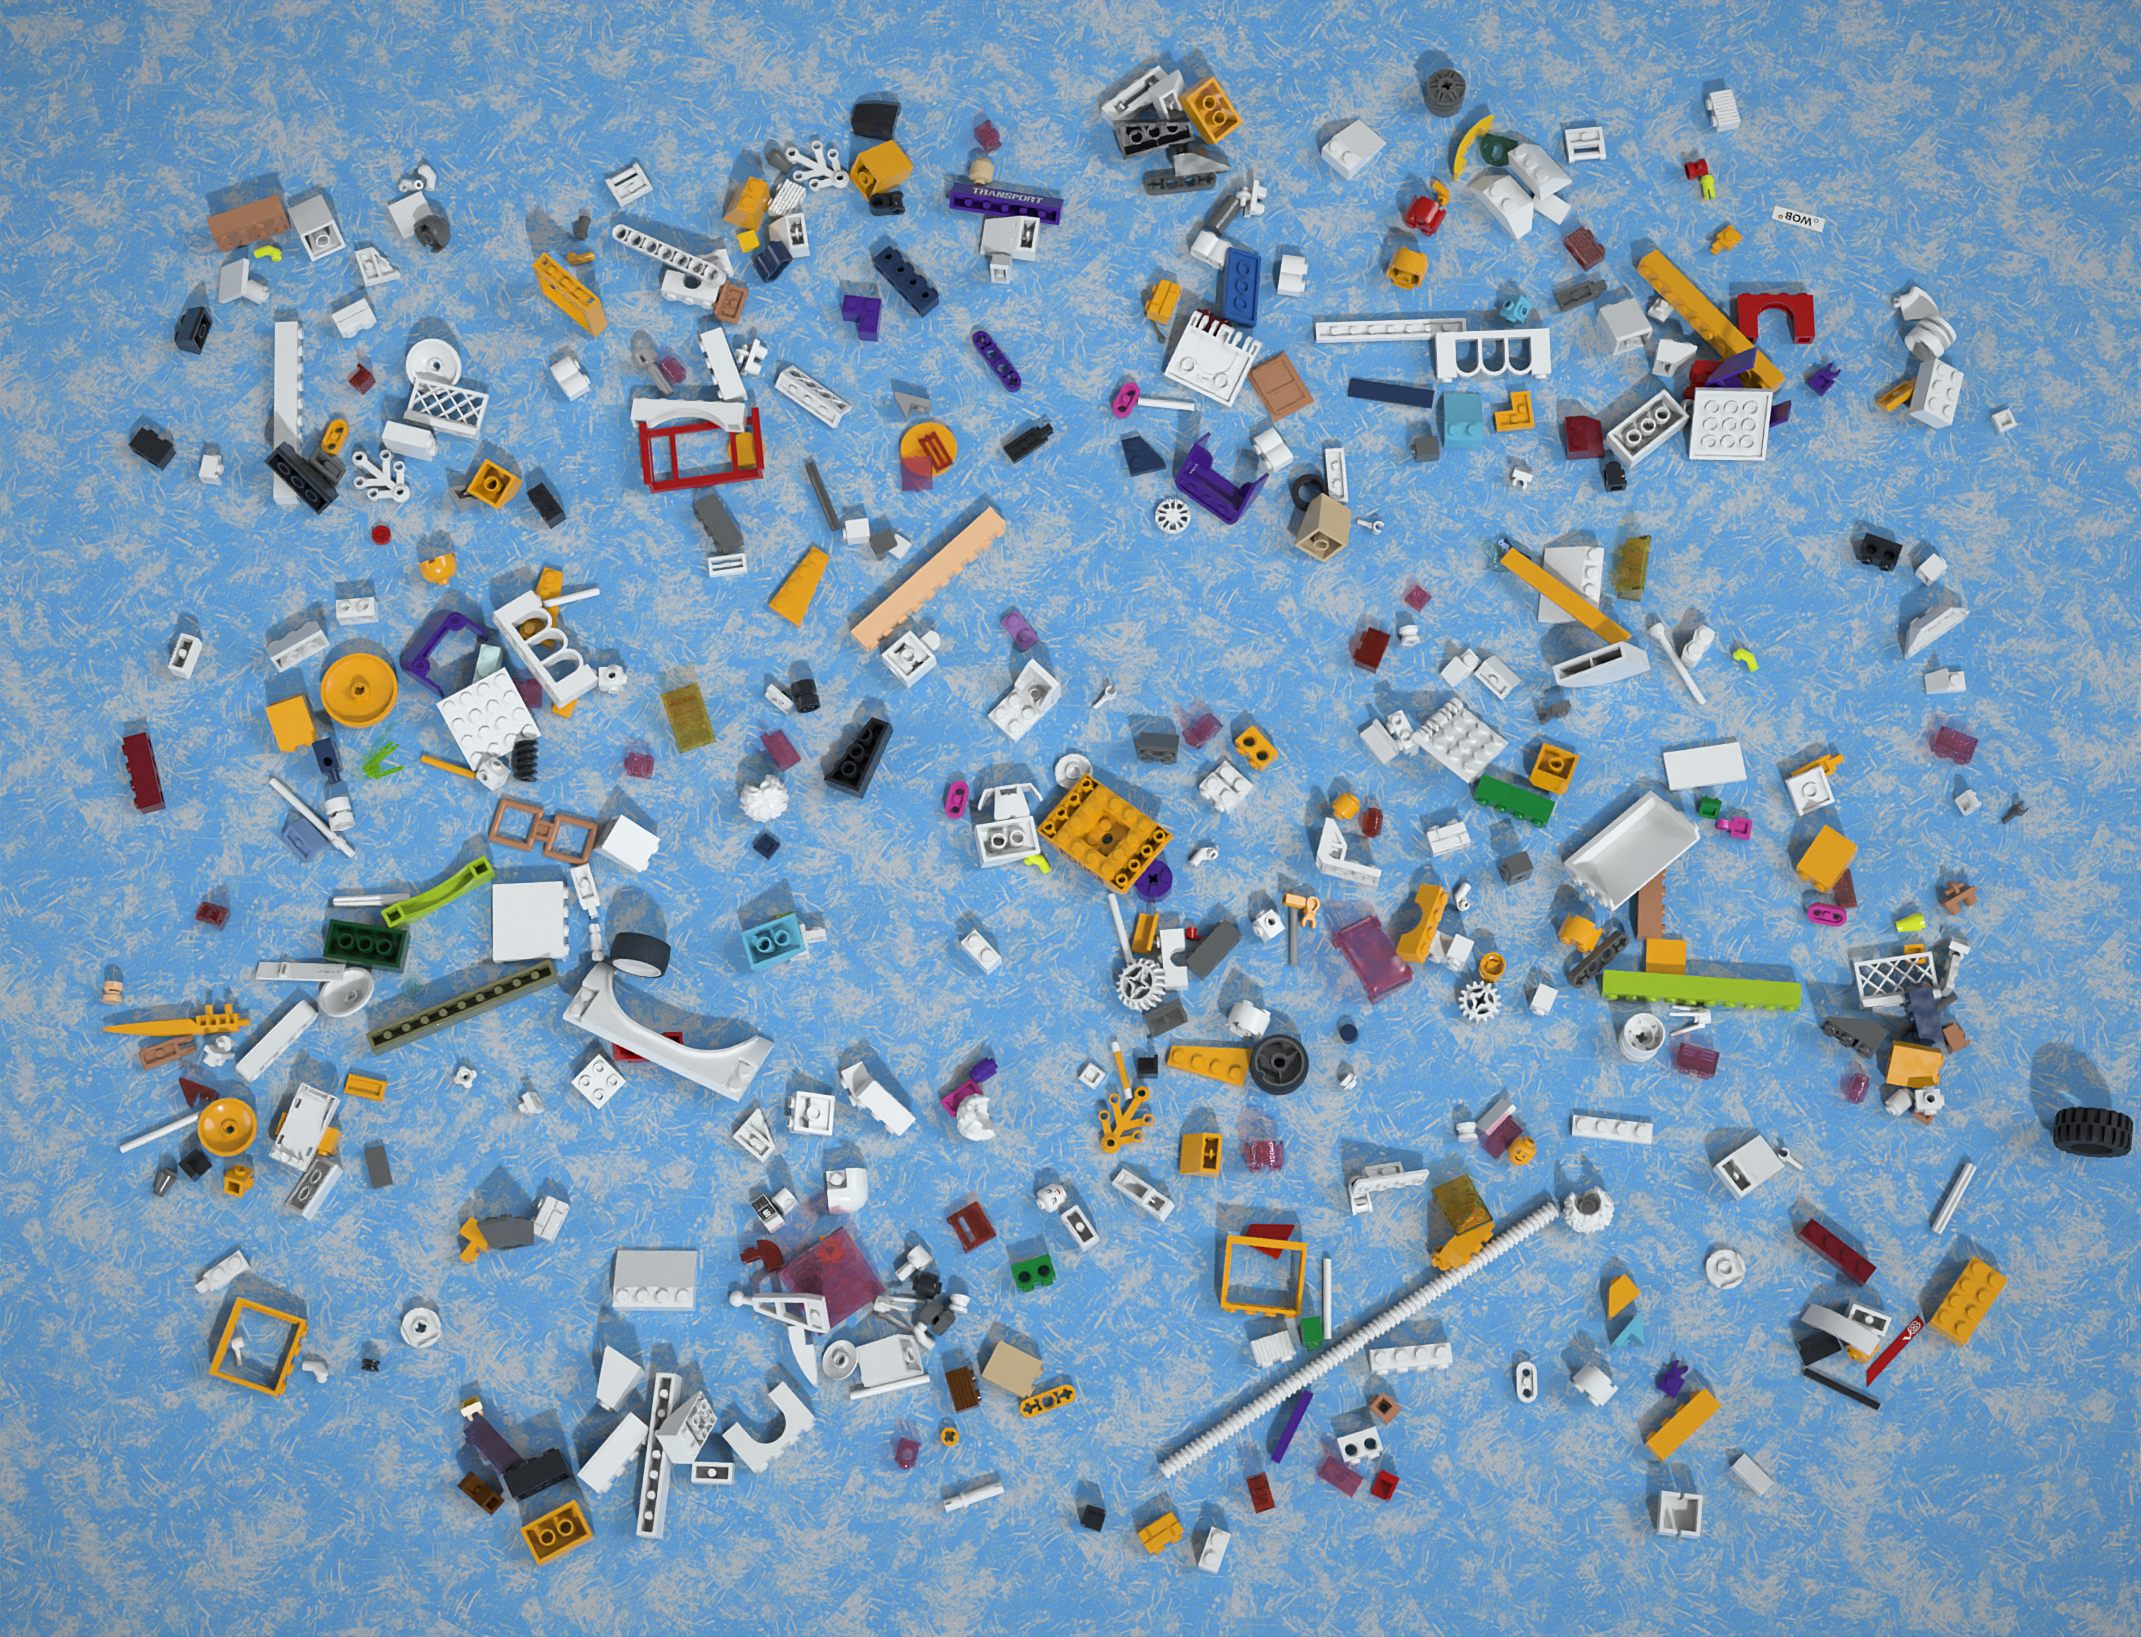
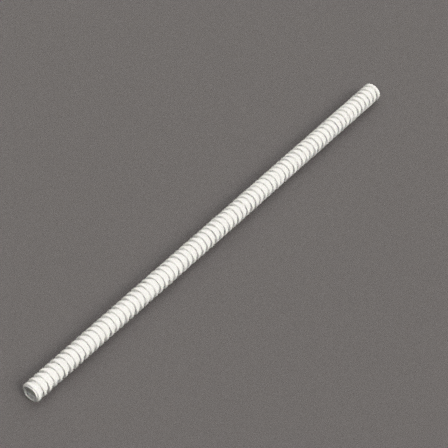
[1159,1202,1559,1479]

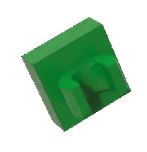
[1698,795,1722,820]

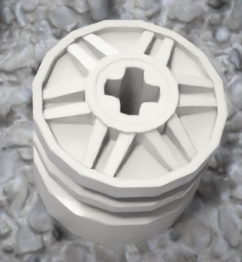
[1904,313,1956,362]
[1618,1013,1665,1062]

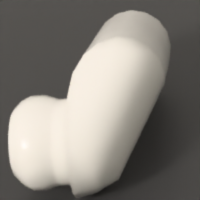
[418,165,436,191]
[398,179,423,192]
[1189,847,1218,867]

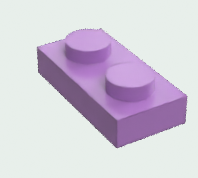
[1001,610,1039,652]

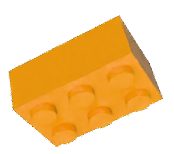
[1177,76,1243,144]
[520,1499,595,1567]

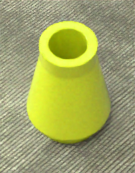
[1895,912,1926,933]

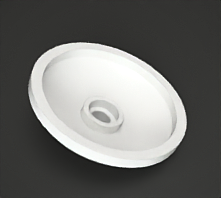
[406,338,462,395]
[319,967,374,1017]

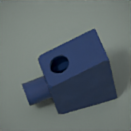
[311,737,343,784]

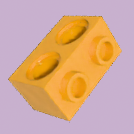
[1235,725,1279,772]

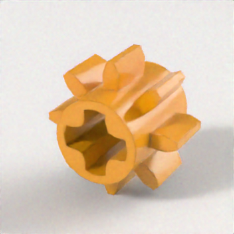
[1431,1245,1452,1270]

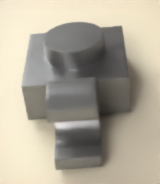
[1537,700,1571,725]

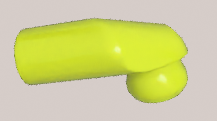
[254,245,282,262]
[1733,648,1759,672]
[1023,854,1051,874]

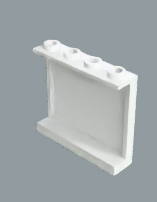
[493,881,569,965]

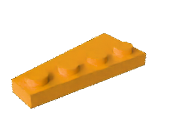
[769,547,830,628]
[519,567,564,649]
[1167,1046,1253,1087]

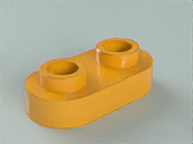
[321,419,349,456]

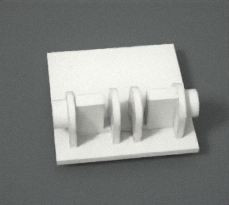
[571,1054,626,1109]

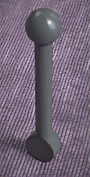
[1144,310,1166,344]

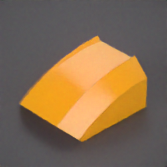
[1529,743,1580,795]

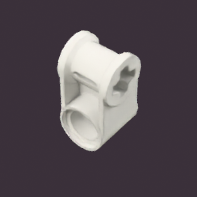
[1348,1176,1373,1216]

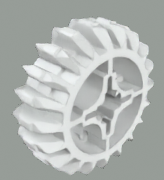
[1116,958,1168,1011]

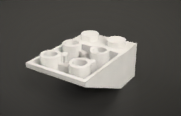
[980,216,1040,261]
[1713,1135,1785,1201]
[656,1391,717,1464]

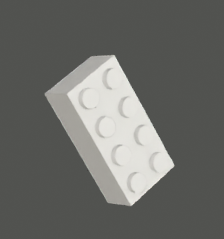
[1605,389,1689,470]

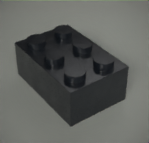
[503,1448,573,1502]

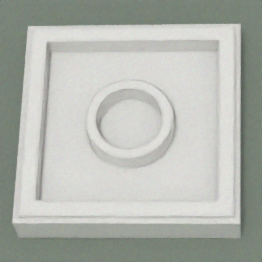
[387,191,433,239]
[218,258,249,304]
[1785,765,1835,816]

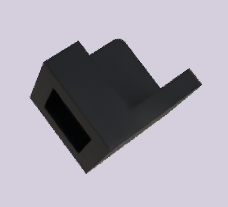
[1138,1055,1158,1079]
[178,1148,212,1182]
[1081,1504,1107,1532]

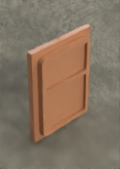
[1247,352,1314,422]

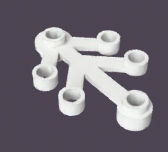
[785,141,849,192]
[352,450,410,503]

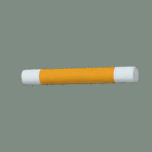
[1111,1042,1133,1100]

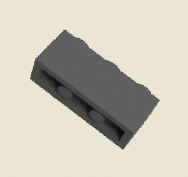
[694,494,745,555]
[1185,919,1242,981]

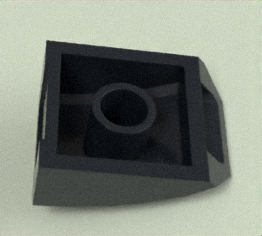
[851,100,901,141]

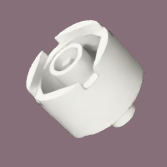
[1225,1000,1271,1042]
[1572,1361,1619,1407]

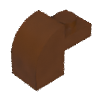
[457,1470,505,1516]

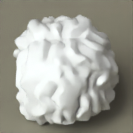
[739,774,789,823]
[1563,1186,1614,1234]

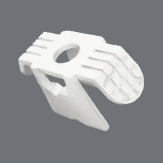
[978,783,1043,822]

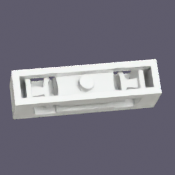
[1101,65,1168,131]

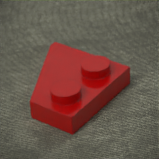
[1245,1224,1295,1260]

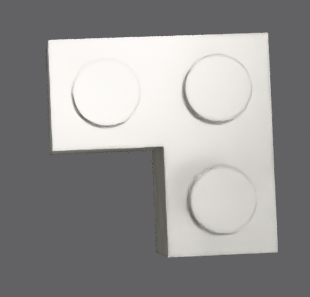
[1427,930,1474,972]

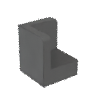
[869,529,898,561]

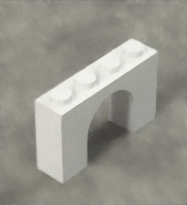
[722,1382,816,1474]

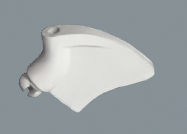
[1892,286,1940,322]

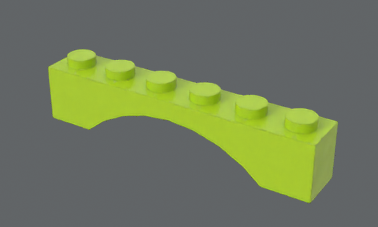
[381,855,497,930]

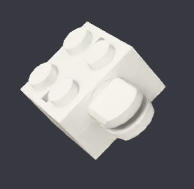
[881,631,941,689]

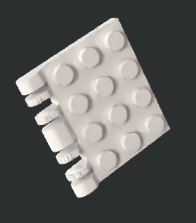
[1164,310,1263,408]
[1412,697,1508,783]

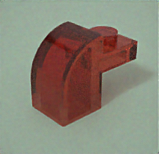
[740,1239,786,1274]

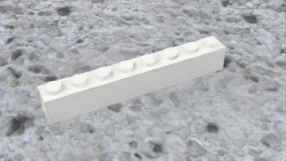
[636,1372,682,1539]

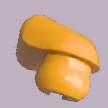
[1431,180,1450,207]
[566,251,595,265]

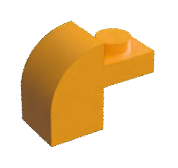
[459,1216,490,1265]

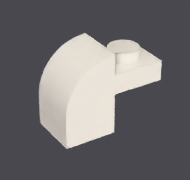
[790,924,828,961]

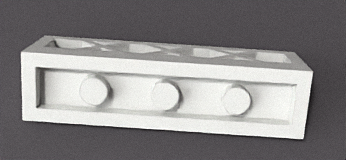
[775,365,852,428]

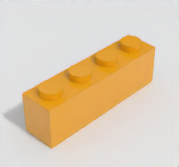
[1644,1388,1721,1463]

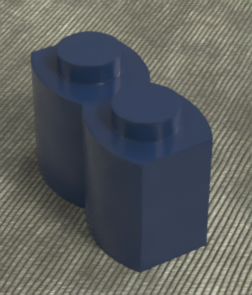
[753,241,793,283]

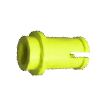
[1700,175,1716,200]

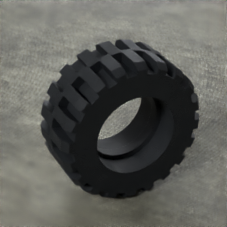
[2053,1107,2133,1158]

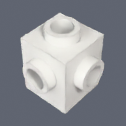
[599,664,627,694]
[476,757,511,791]
[1251,909,1285,943]
[1914,1086,1944,1115]

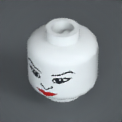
[1036,1183,1067,1213]

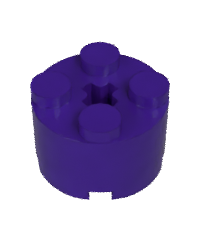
[1134,859,1173,903]

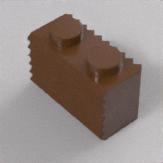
[944,1366,982,1414]

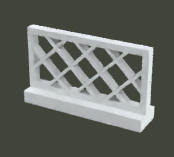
[403,378,489,440]
[1853,951,1942,1011]

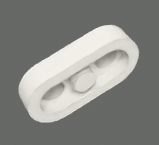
[1516,1362,1538,1403]

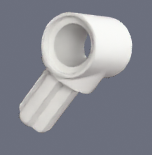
[895,1244,933,1281]

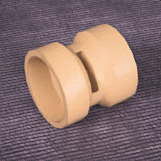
[102,981,123,1005]

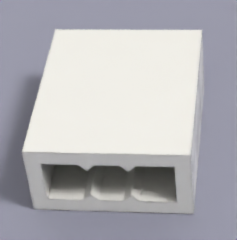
[382,421,438,462]

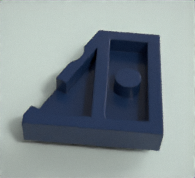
[1121,436,1166,477]

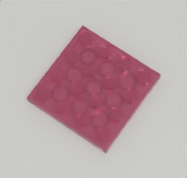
[776,1226,886,1337]

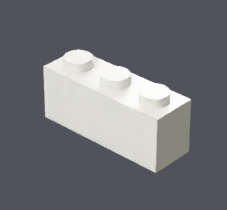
[855,1076,916,1136]

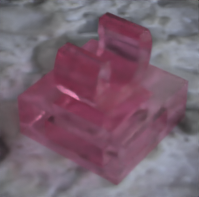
[1405,585,1432,613]

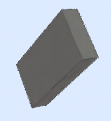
[364,1146,393,1190]

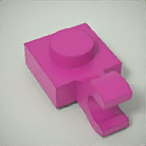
[1716,816,1753,841]

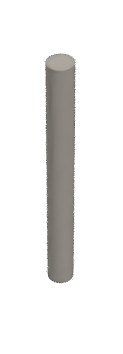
[1289,889,1298,966]

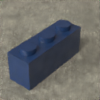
[1902,981,1945,1046]

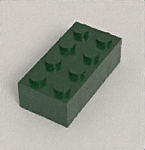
[322,919,411,974]

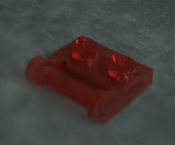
[946,1201,997,1254]

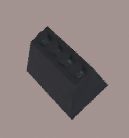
[264,441,339,515]

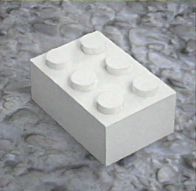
[1908,358,1964,429]

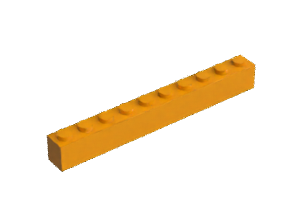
[1636,249,1786,393]

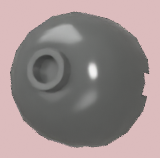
[414,215,451,253]

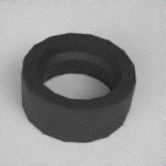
[1292,474,1328,512]

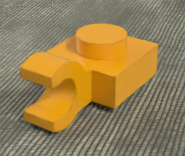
[1710,225,1743,255]

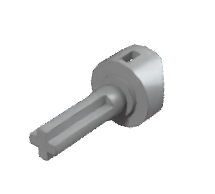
[633,348,674,398]

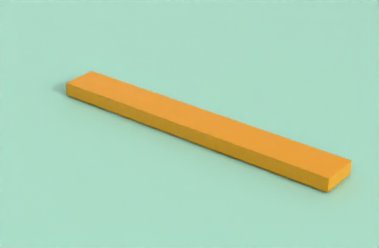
[1500,547,1631,645]

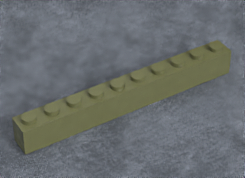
[366,959,560,1056]

